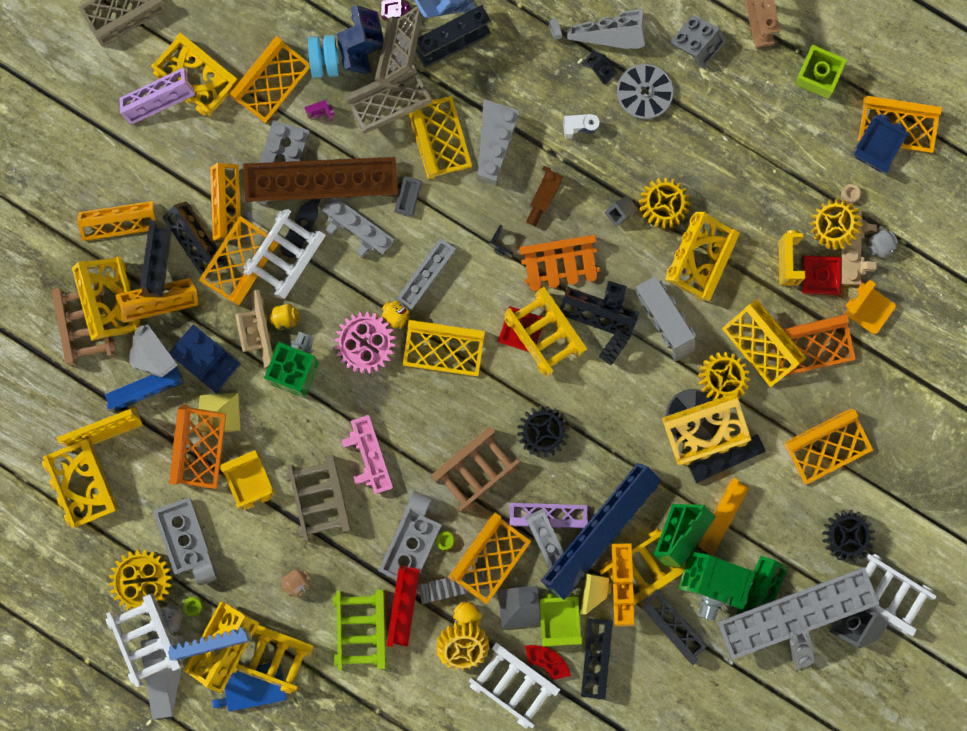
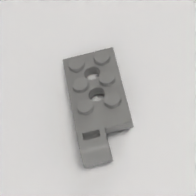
[257,120,309,205]
[378,491,442,579]
[153,497,218,586]

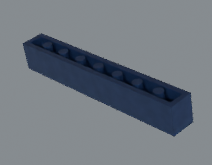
[541,463,661,600]

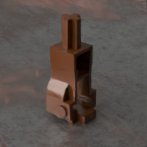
[526,166,563,227]

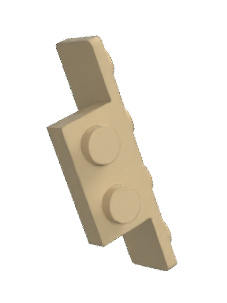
[235,290,274,368]

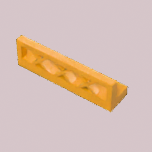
[210,163,241,241]
[77,201,158,241]
[116,278,198,323]
[696,478,749,556]

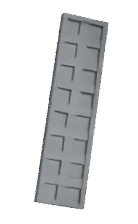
[717,567,879,660]

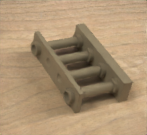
[285,454,351,542]

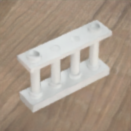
[243,209,326,299]
[864,553,936,636]
[106,594,184,687]
[469,643,560,729]

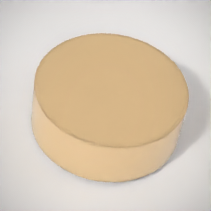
[841,184,861,204]

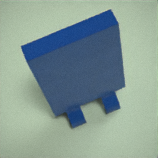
[212,662,287,711]

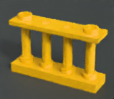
[504,287,587,377]
[598,528,686,605]
[233,625,314,694]

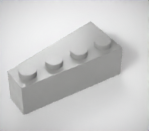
[478,99,520,186]
[636,276,696,362]

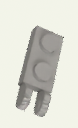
[789,627,815,669]

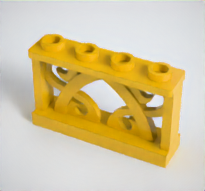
[151,32,239,117]
[665,212,740,301]
[72,256,141,341]
[661,393,751,466]
[42,438,119,529]
[184,601,259,694]

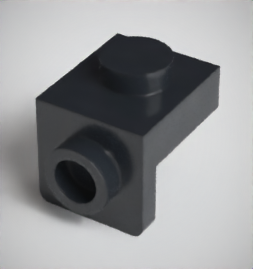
[602,281,627,308]

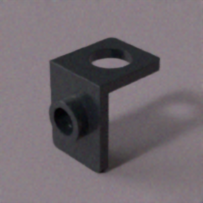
[582,51,617,85]
[490,224,513,259]

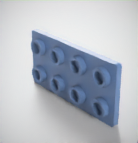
[414,0,476,18]

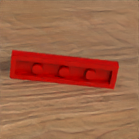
[387,565,420,647]

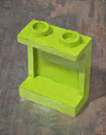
[539,593,582,646]

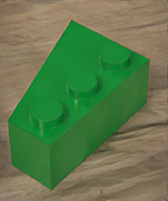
[654,504,716,567]

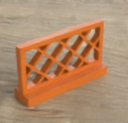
[773,315,856,376]
[169,405,226,489]

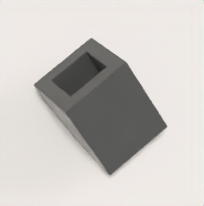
[604,196,639,227]

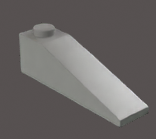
[567,9,646,49]
[140,635,185,719]

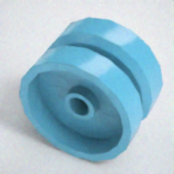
[308,35,340,79]

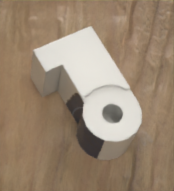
[563,114,600,139]

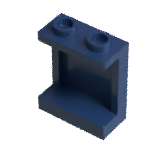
[851,114,909,174]

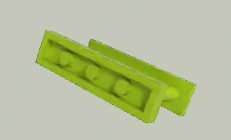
[333,590,386,670]

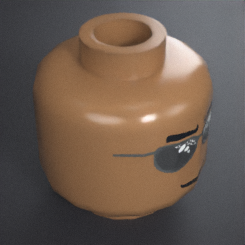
[281,569,311,598]

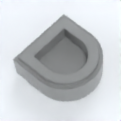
[549,18,562,40]

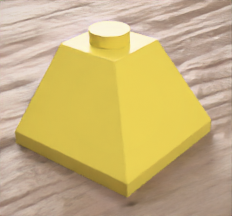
[198,393,241,434]
[580,574,612,614]

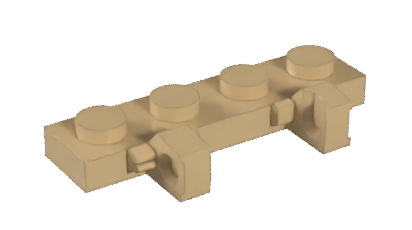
[841,210,877,286]

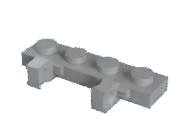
[322,198,394,258]

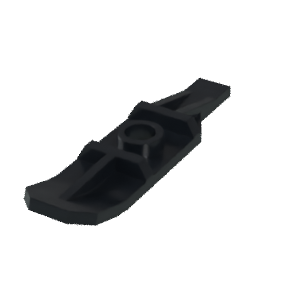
[280,199,321,258]

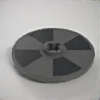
[666,389,722,446]

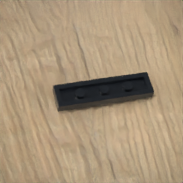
[688,434,766,483]

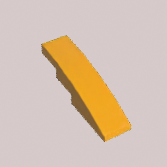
[612,543,634,627]

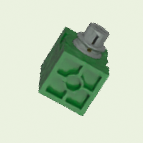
[264,332,320,399]
[678,552,755,621]

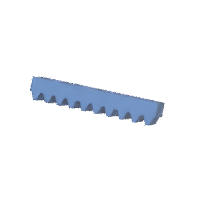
[168,627,252,661]

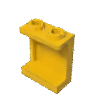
[779,230,805,286]
[220,450,275,511]

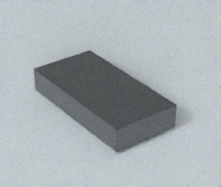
[394,176,422,218]

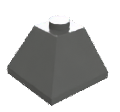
[498,586,540,629]
[829,609,889,649]

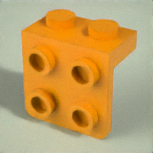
[844,280,896,335]

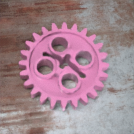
[334,312,397,374]

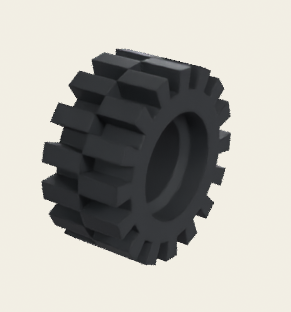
[599,329,631,365]

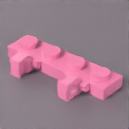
[342,415,393,495]

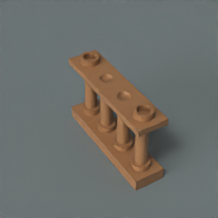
[745,0,781,48]
[52,283,116,366]
[430,426,520,512]

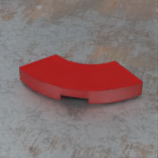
[525,645,571,680]

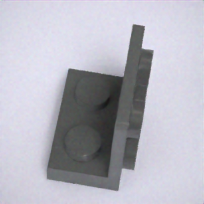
[670,15,726,69]

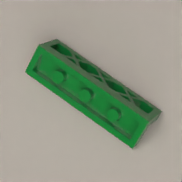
[736,556,788,615]

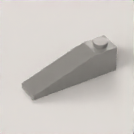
[129,323,177,377]

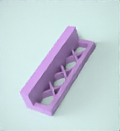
[120,68,195,125]
[509,503,588,529]

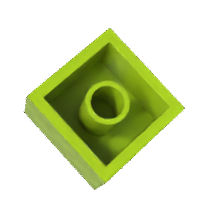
[794,44,847,99]

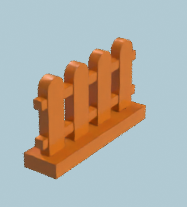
[519,235,600,291]

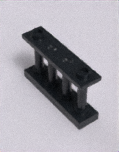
[416,5,491,69]

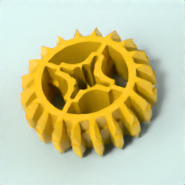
[639,177,691,229]
[810,198,863,250]
[698,352,750,400]
[436,621,489,672]

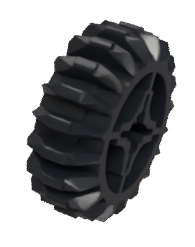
[517,406,569,458]
[822,510,875,562]

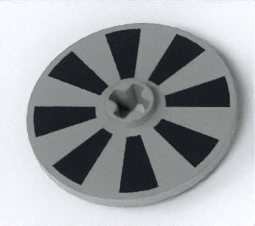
[617,64,673,120]

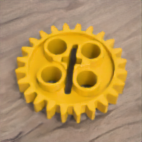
[108,549,173,611]

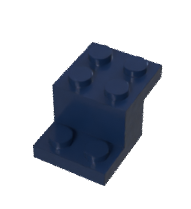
[337,5,384,75]
[170,324,241,394]

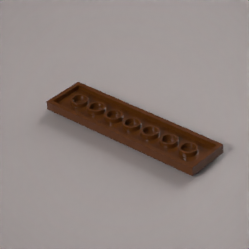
[243,157,398,203]

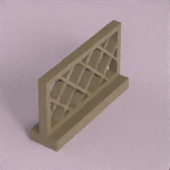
[78,0,166,47]
[375,6,423,89]
[345,65,433,134]

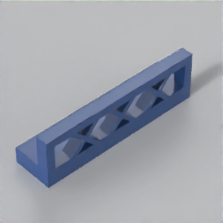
[105,366,184,413]

